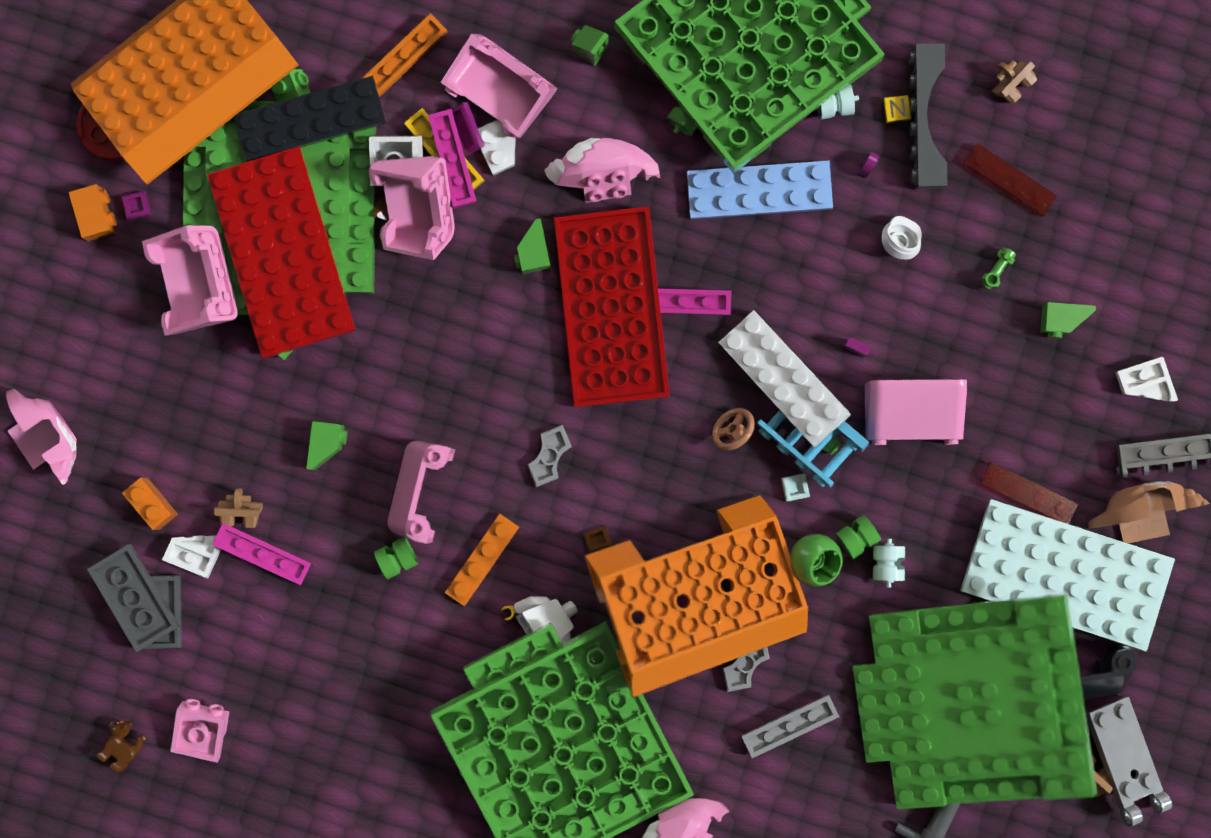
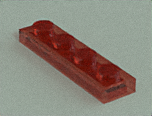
[963,143,1057,217]
[980,462,1078,524]

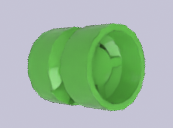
[835,515,881,559]
[374,537,418,579]

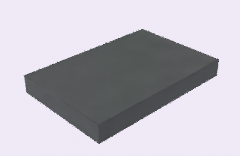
[132,575,182,649]

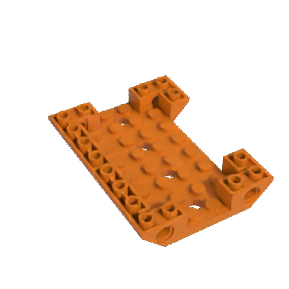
[584,495,808,697]

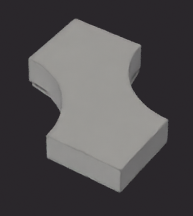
[528,425,572,487]
[722,647,770,692]

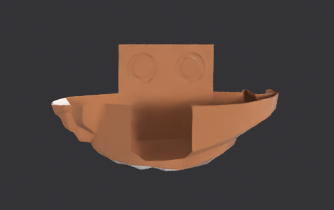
[1088,481,1209,544]

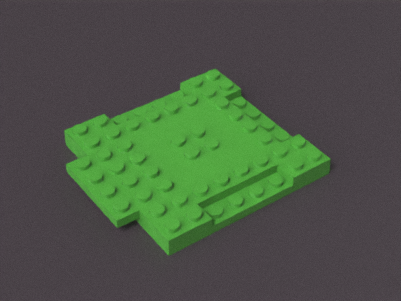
[614,0,885,174]
[183,101,376,315]
[853,593,1097,809]
[431,621,694,838]

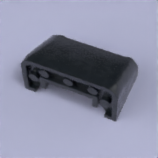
[1079,644,1136,700]

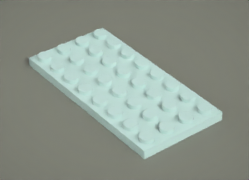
[960,499,1175,651]

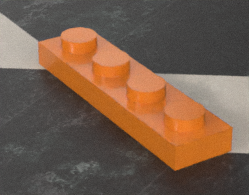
[363,13,448,97]
[445,514,519,606]

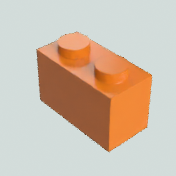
[69,184,117,241]
[122,478,178,530]

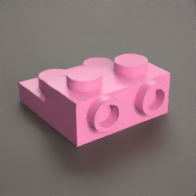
[170,699,229,762]

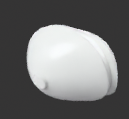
[882,216,921,260]

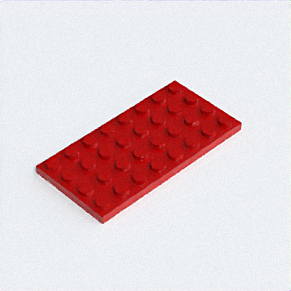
[207,146,356,359]
[554,206,670,408]

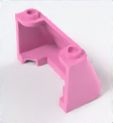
[441,34,557,139]
[369,156,455,260]
[142,226,238,336]
[865,380,967,445]
[388,441,455,544]

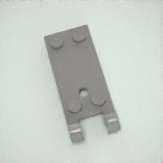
[1085,697,1172,827]

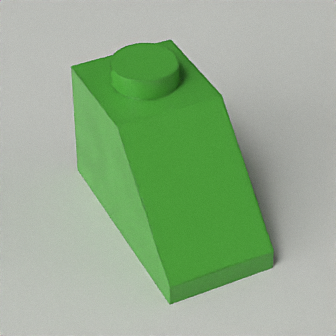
[570,25,608,66]
[514,219,551,274]
[1040,302,1096,339]
[307,421,348,470]

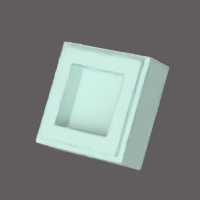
[781,473,810,502]

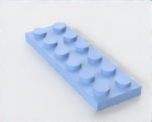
[687,161,833,219]

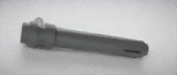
[894,803,960,838]

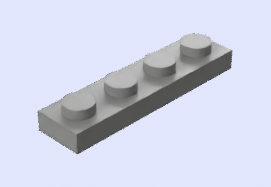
[741,694,839,758]

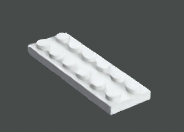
[719,310,851,447]

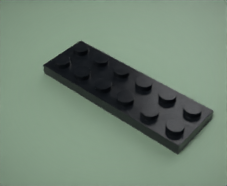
[234,76,387,162]

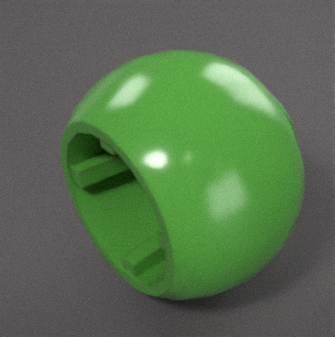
[790,534,842,587]

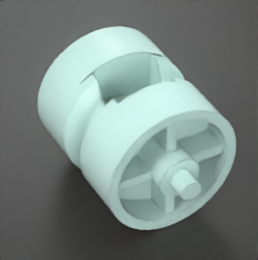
[816,84,859,120]
[873,539,905,587]

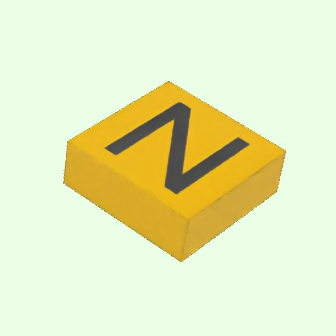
[883,95,911,123]

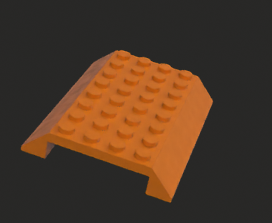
[71,0,299,185]

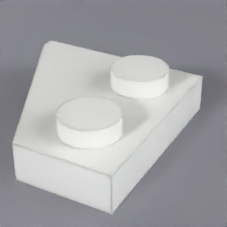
[1115,357,1178,402]

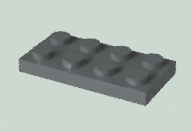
[87,544,180,652]

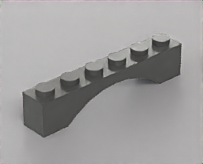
[908,43,947,190]

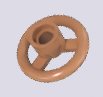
[712,408,755,451]

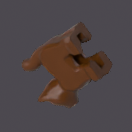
[96,720,147,772]

